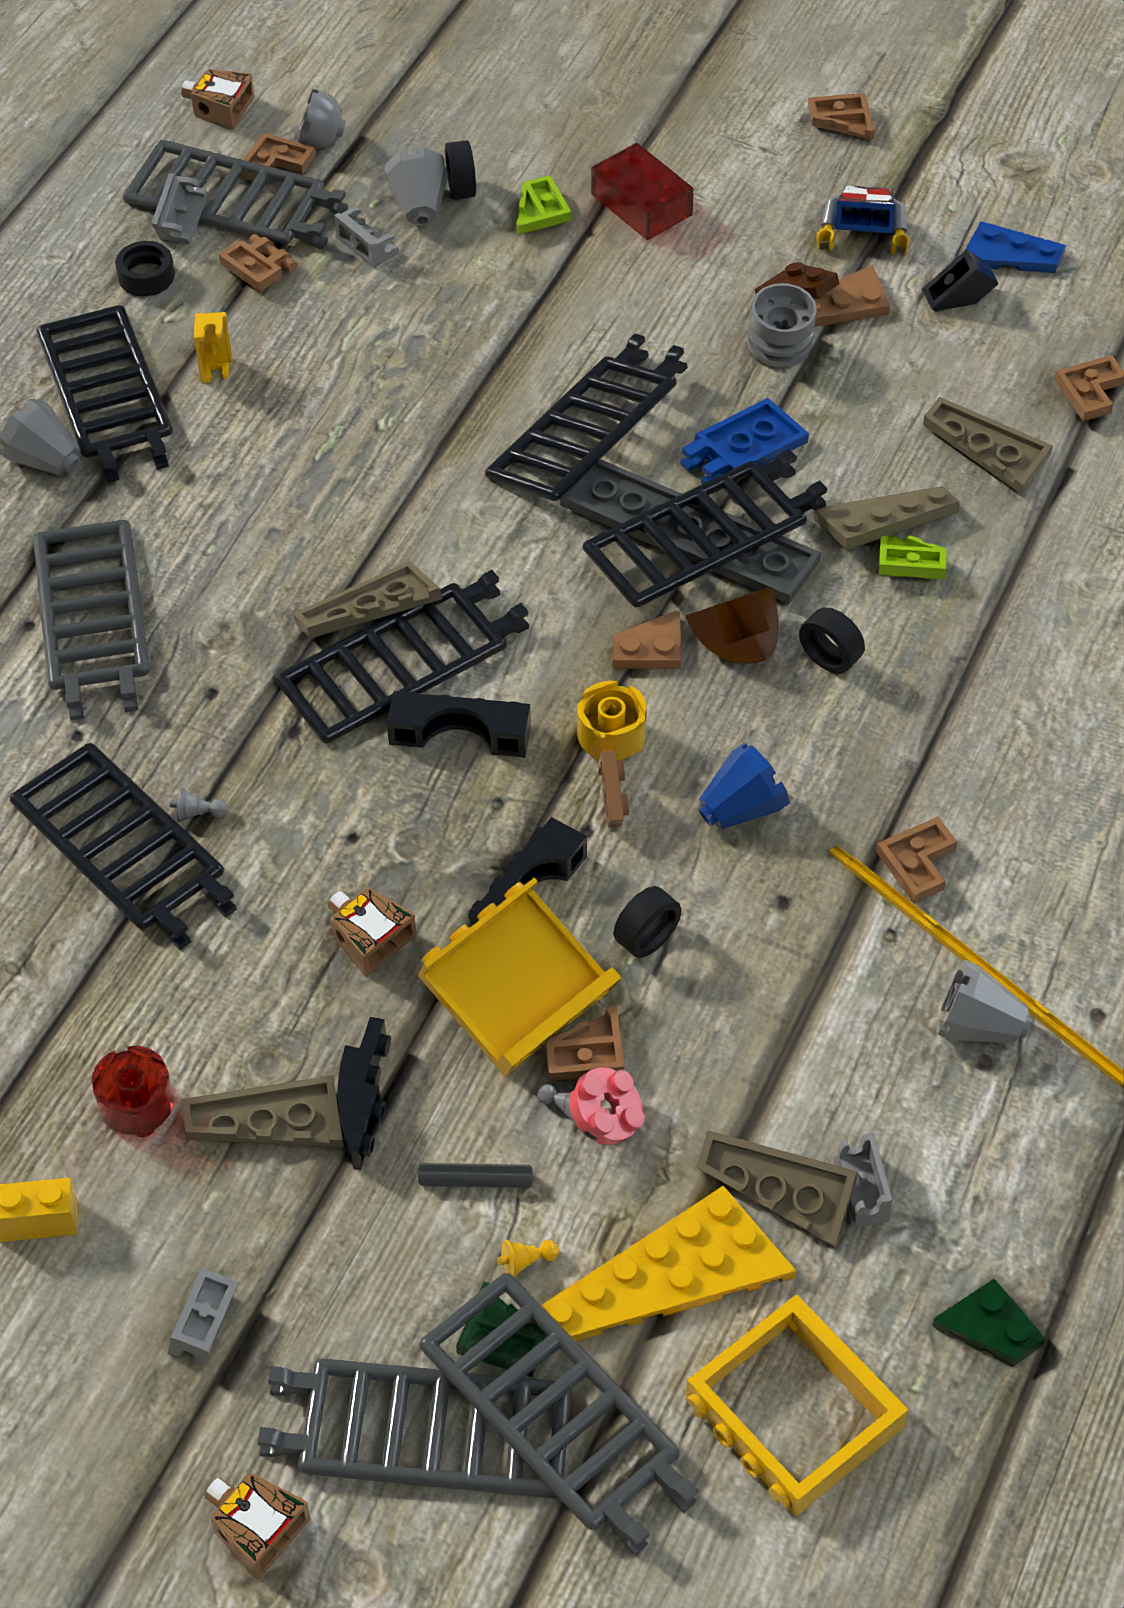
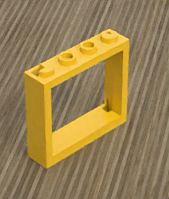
[686,1294,909,1517]

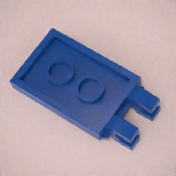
[680,398,809,484]

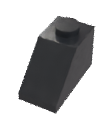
[922,249,999,312]

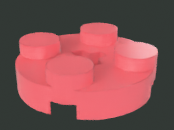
[569,1067,645,1145]

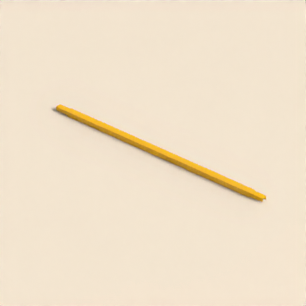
[829,844,1124,1087]

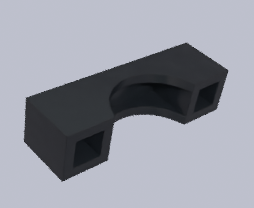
[387,691,531,758]
[468,817,587,927]

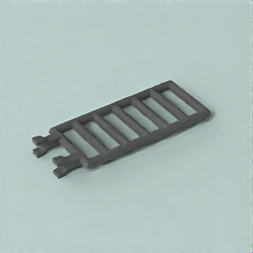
[123,140,348,249]
[33,520,150,721]
[419,1273,698,1556]
[258,1358,572,1499]

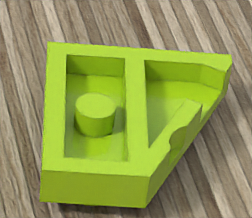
[516,175,572,235]
[878,535,947,579]

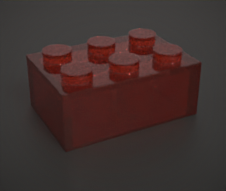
[591,143,694,240]

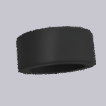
[445,140,476,199]
[115,241,175,296]
[799,607,865,674]
[613,886,682,958]

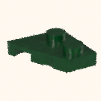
[933,1279,1046,1367]

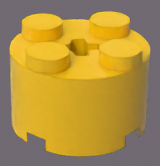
[577,681,647,762]

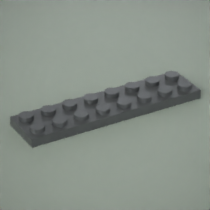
[560,459,821,604]

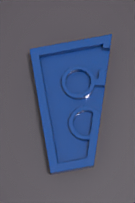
[965,221,1066,273]

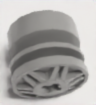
[747,283,817,368]

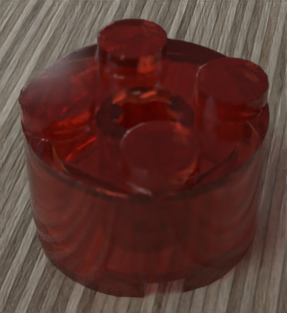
[92,1046,174,1137]

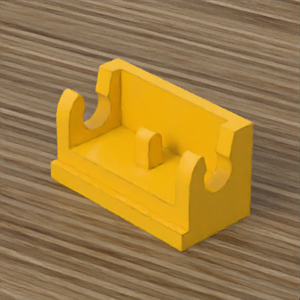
[194,312,233,383]

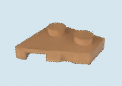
[808,93,875,140]
[613,611,681,669]

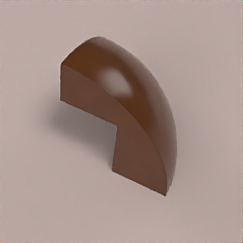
[685,587,779,664]

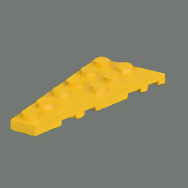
[541,1186,796,1342]

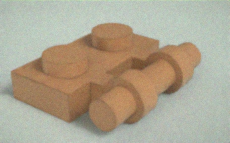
[219,234,298,292]

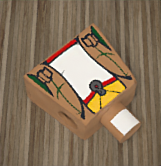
[181,69,255,130]
[328,889,417,977]
[205,1474,311,1580]

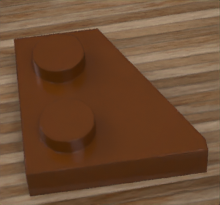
[754,262,840,299]

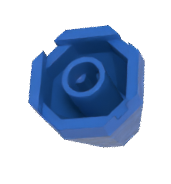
[699,743,790,829]

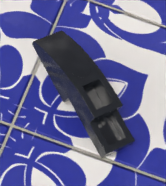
[338,1017,391,1170]

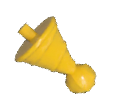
[497,1239,559,1278]

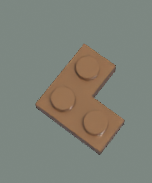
[239,133,316,181]
[1054,355,1124,421]
[876,817,957,903]

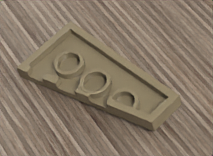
[813,486,959,550]

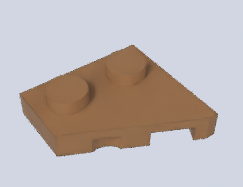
[598,750,629,827]
[545,1006,624,1081]

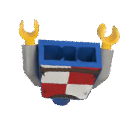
[816,186,910,255]

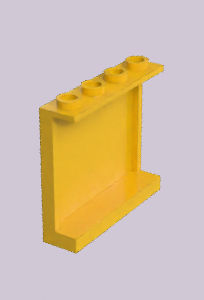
[418,878,622,1077]

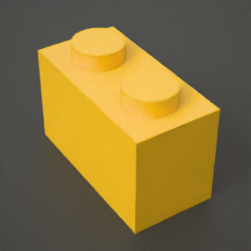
[0,1178,78,1242]

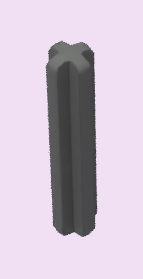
[418,1163,533,1188]

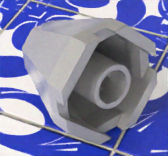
[385,147,448,226]
[0,399,80,475]
[936,960,1032,1044]

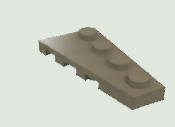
[923,397,1053,494]
[293,561,442,638]
[182,1075,344,1148]
[697,1130,858,1249]

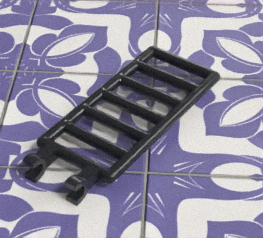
[36,305,173,483]
[485,333,688,501]
[582,449,827,608]
[275,569,529,743]
[10,743,237,950]

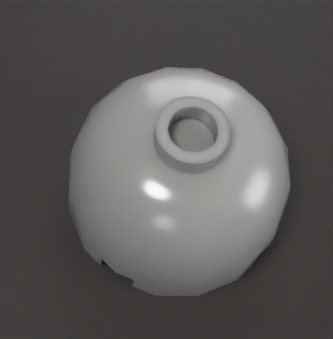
[297,88,346,150]

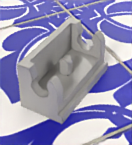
[151,173,208,244]
[334,207,399,268]
[833,1133,893,1227]
[168,1267,239,1364]

